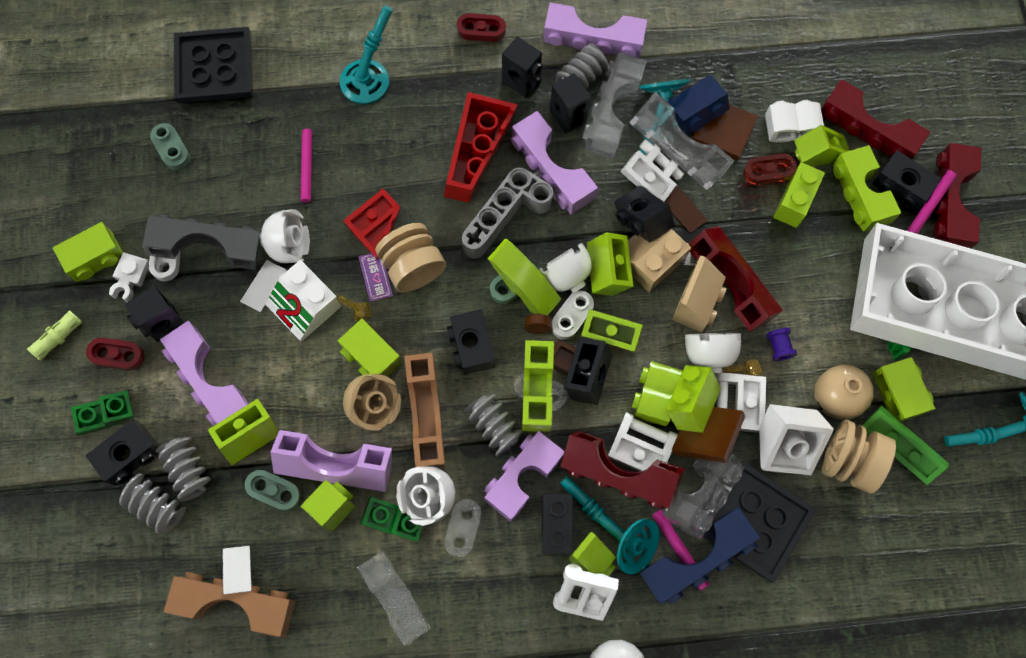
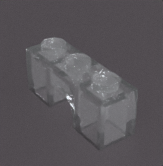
[662,453,744,540]
[357,551,432,646]

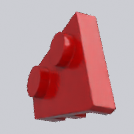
[343,188,401,260]

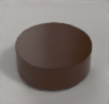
[524,314,552,334]

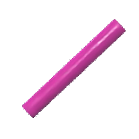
[300,129,312,203]
[907,170,957,234]
[652,510,710,591]

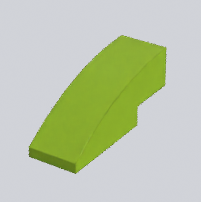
[488,239,561,316]

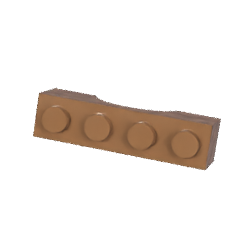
[404,353,446,470]
[164,572,295,637]

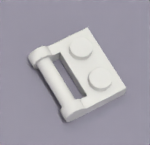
[715,373,766,433]
[608,412,678,472]
[553,564,618,621]

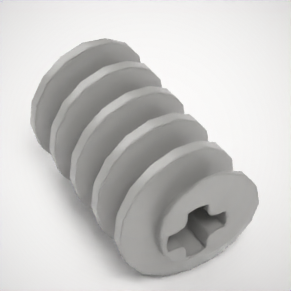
[554,43,609,89]
[464,394,522,457]
[155,437,211,502]
[119,473,186,535]

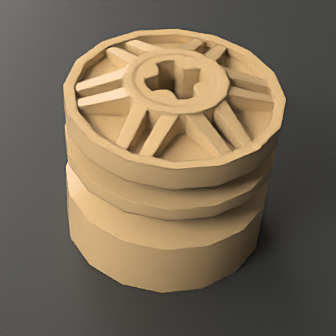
[375,223,446,293]
[822,419,896,494]

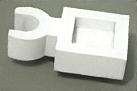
[109,252,149,302]

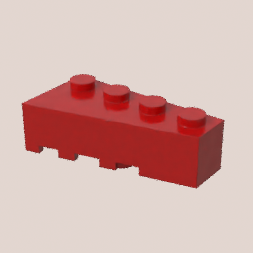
[444,92,518,203]

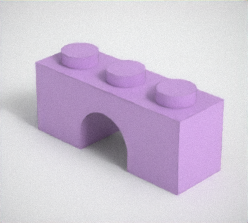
[484,431,565,522]

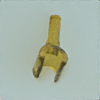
[337,295,370,321]
[722,359,763,376]

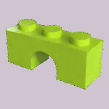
[833,145,901,232]
[522,340,554,432]

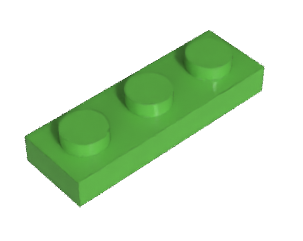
[861,405,949,485]

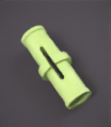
[27,310,83,361]

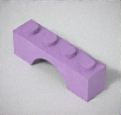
[543,3,647,59]
[511,111,598,215]
[160,320,249,426]
[271,430,392,492]

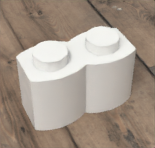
[765,100,824,142]

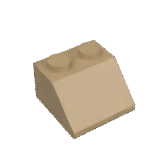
[628,229,691,293]
[672,256,727,333]

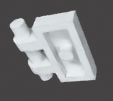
[621,139,684,201]

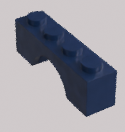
[640,507,760,605]

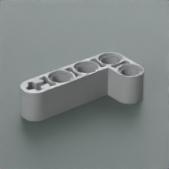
[462,168,553,259]

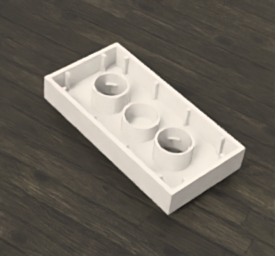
[850,223,1026,380]

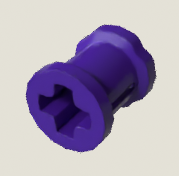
[766,328,797,362]

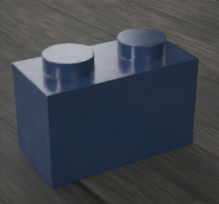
[667,74,730,136]

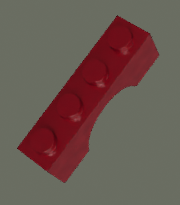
[821,79,930,159]
[933,143,981,248]
[688,226,783,332]
[560,430,685,509]

